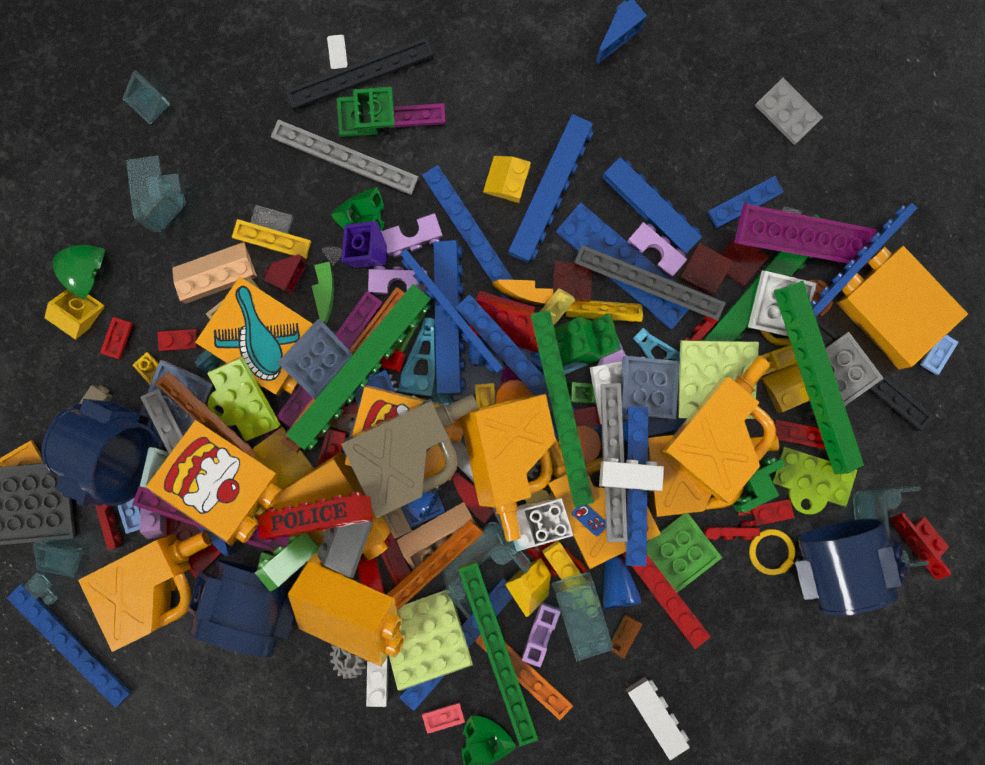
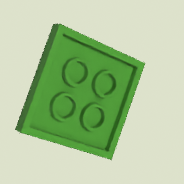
[647,513,722,593]

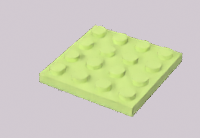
[677,340,759,419]
[389,589,473,691]

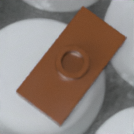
[607,614,642,658]

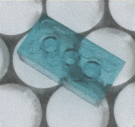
[552,572,614,662]

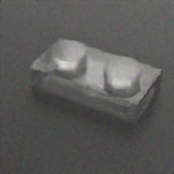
[250,205,293,234]

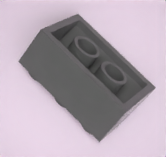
[318,521,373,578]

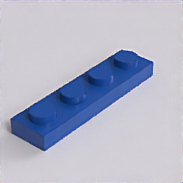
[707,176,784,229]

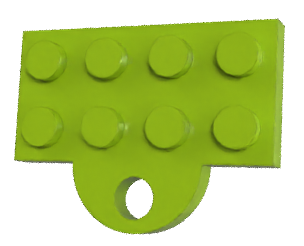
[207,356,280,441]
[772,447,857,514]

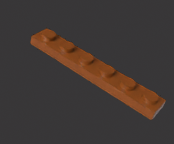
[155,372,256,457]

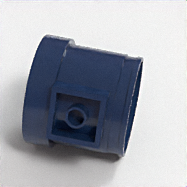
[42,399,159,506]
[795,519,908,616]
[187,559,294,657]

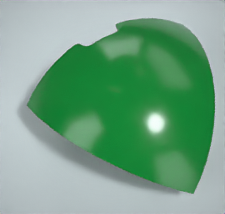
[331,187,384,231]
[53,245,105,299]
[462,716,516,765]

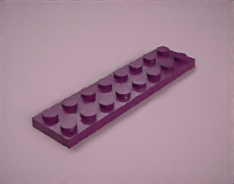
[734,204,877,267]

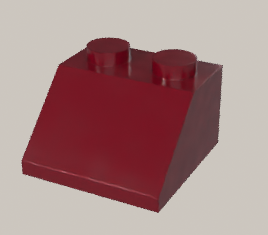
[263,254,308,296]

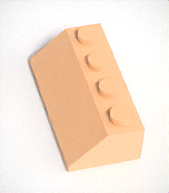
[172,242,257,304]
[396,502,485,570]

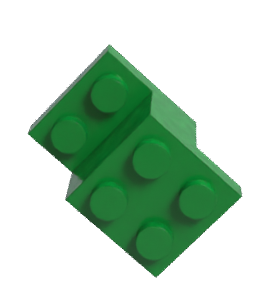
[337,87,395,137]
[554,314,621,367]
[733,457,786,513]

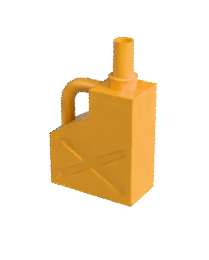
[661,356,776,503]
[460,394,556,541]
[648,435,779,517]
[548,437,661,569]
[78,531,211,652]

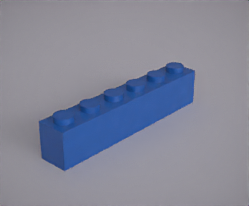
[602,157,702,254]

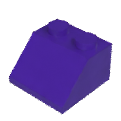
[341,221,387,268]

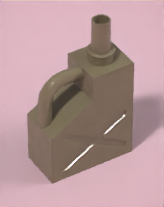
[341,394,479,518]

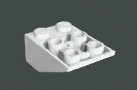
[514,498,573,551]

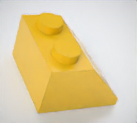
[483,156,531,203]
[45,289,105,340]
[761,363,809,413]
[505,558,551,617]

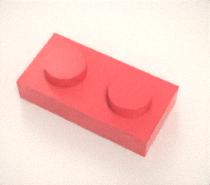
[422,702,465,734]

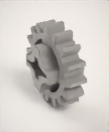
[330,645,367,679]

